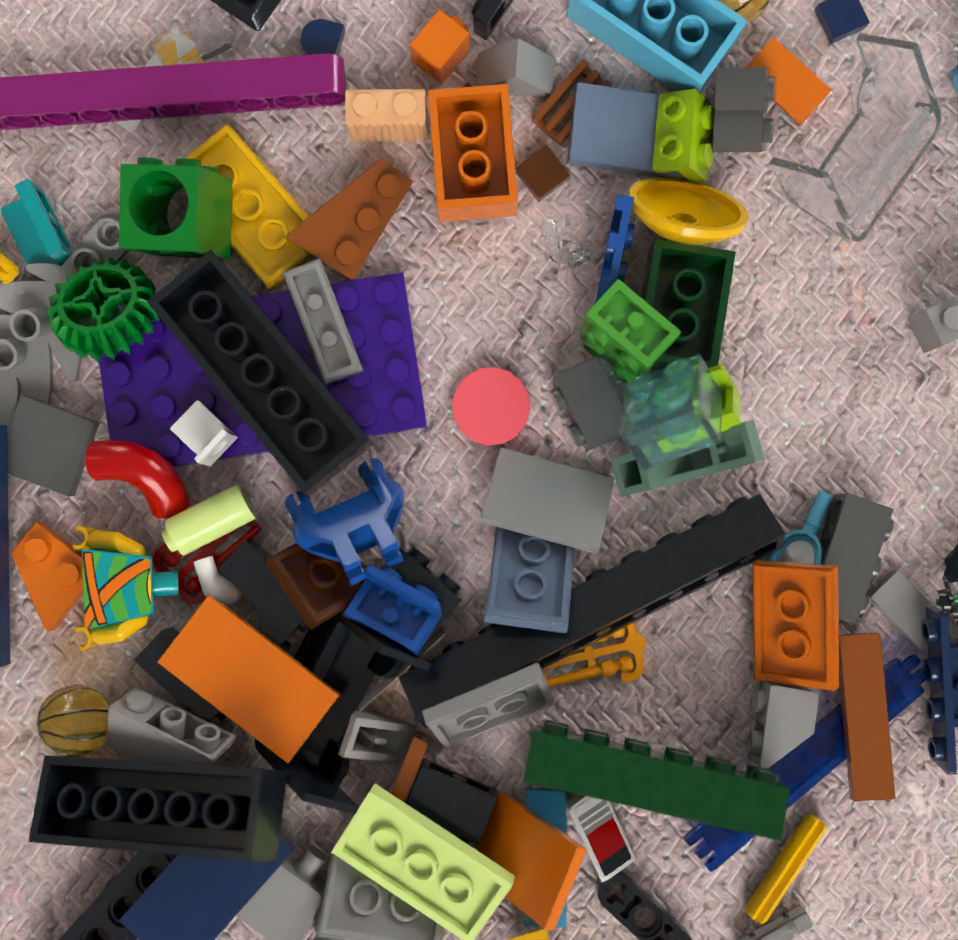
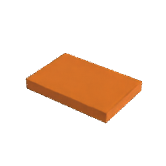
[752,560,839,691]
[474,791,587,930]

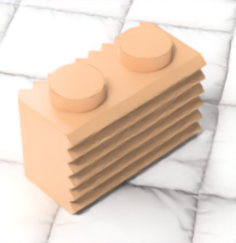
[345,89,428,144]

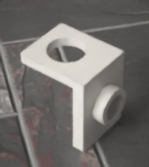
[170,400,238,466]

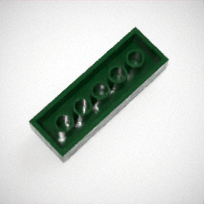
[523,719,790,841]

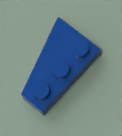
[595,194,635,303]

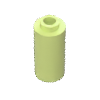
[161,483,257,556]

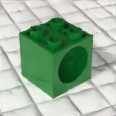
[119,157,233,260]

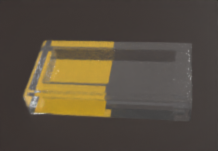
[150,5,239,65]

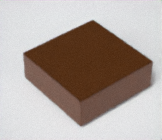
[515,145,570,202]

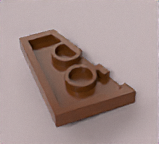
[283,159,413,280]

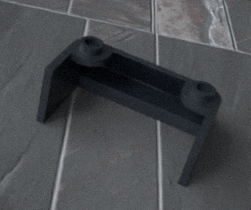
[255,611,432,814]

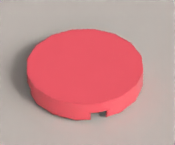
[452,367,531,446]

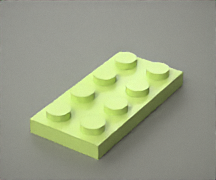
[331,783,516,940]

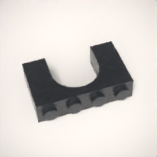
[134,539,309,723]

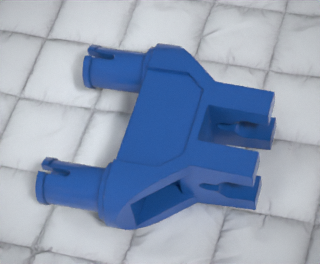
[285,458,404,585]

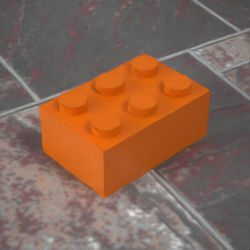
[428,84,518,222]

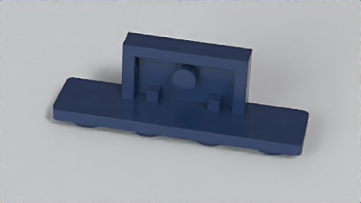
[921,606,958,775]

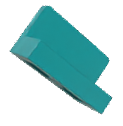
[0,179,74,278]

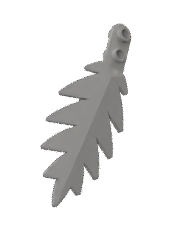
[0,213,127,434]

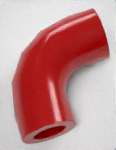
[85,440,191,519]

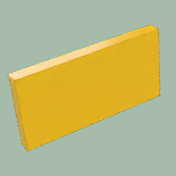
[182,123,312,291]

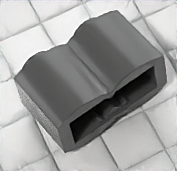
[713,67,777,152]

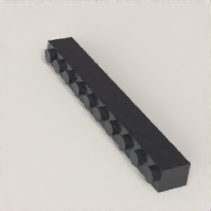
[398,493,786,728]

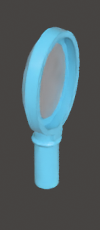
[769,491,833,565]

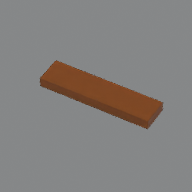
[839,632,896,802]

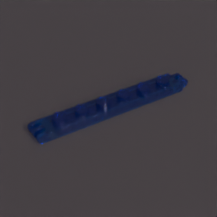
[683,654,926,872]

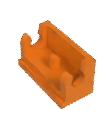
[745,37,832,127]

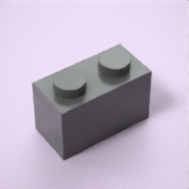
[550,357,634,452]

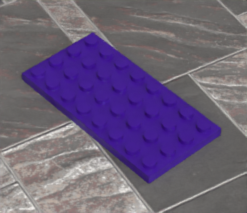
[99,272,428,467]

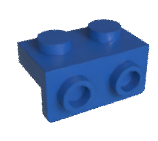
[344,564,442,657]

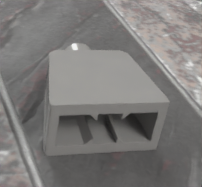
[236,845,328,940]

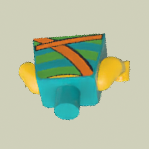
[72,526,179,651]

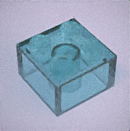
[620,354,722,470]

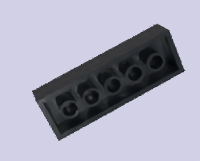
[147,249,373,495]
[28,756,288,862]

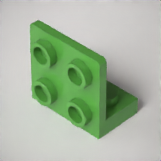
[580,279,681,388]

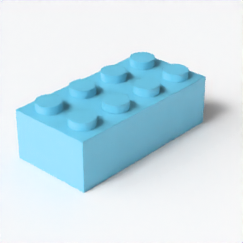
[567,0,748,93]

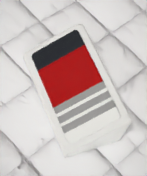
[566,795,636,882]

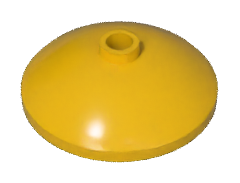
[629,178,749,245]

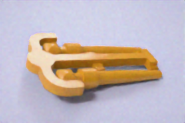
[542,623,646,687]

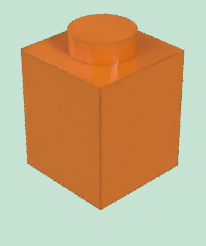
[409,9,470,85]

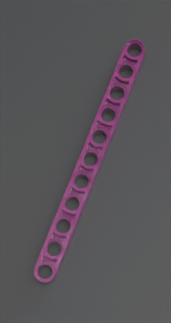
[0,54,346,130]

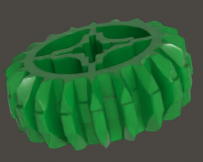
[46,257,160,361]

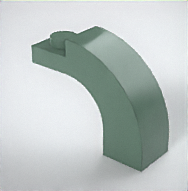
[610,420,765,497]

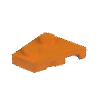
[11,522,84,631]

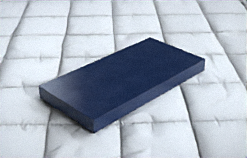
[119,833,296,940]

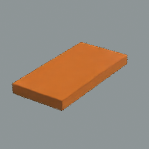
[158,595,340,763]

